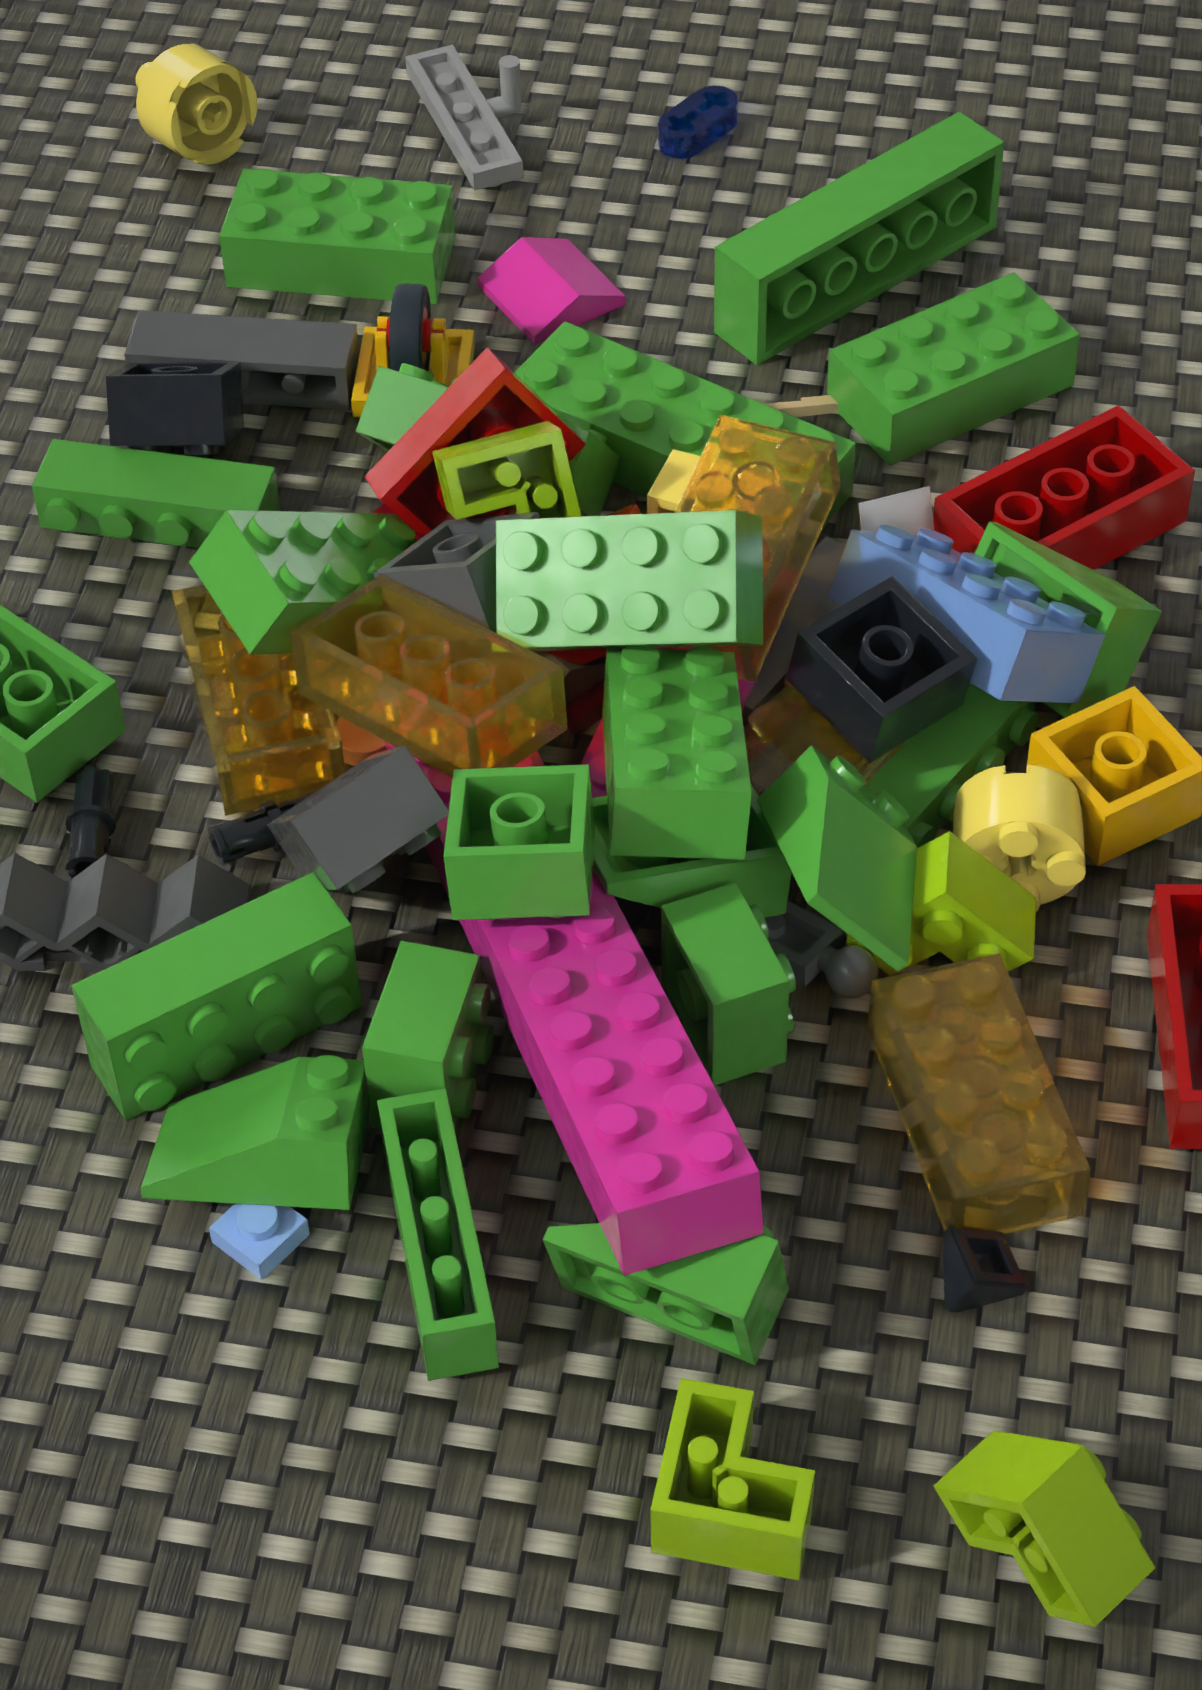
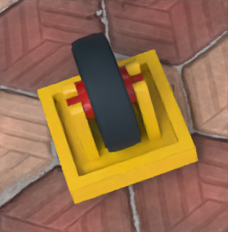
[351,283,475,417]

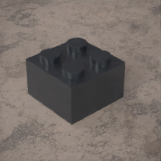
[106,362,244,455]
[786,576,978,763]

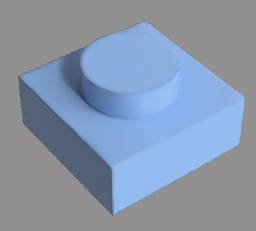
[209,1204,310,1280]

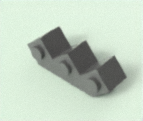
[0,853,249,972]

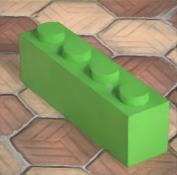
[32,439,280,548]
[861,683,1039,848]
[377,1088,499,1381]

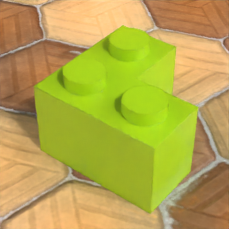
[432,421,582,520]
[846,831,1036,984]
[650,1378,815,1581]
[933,1430,1155,1627]

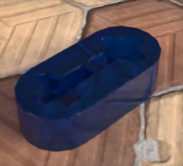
[658,85,738,159]

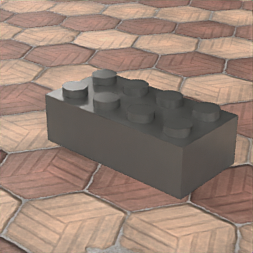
[267,745,449,894]

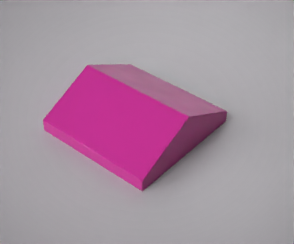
[477,237,626,345]

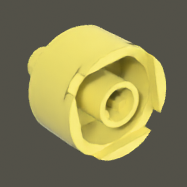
[136,43,257,165]
[953,765,1086,912]

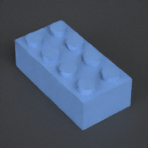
[827,525,1105,703]

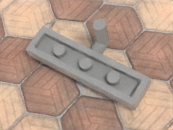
[405,45,523,191]

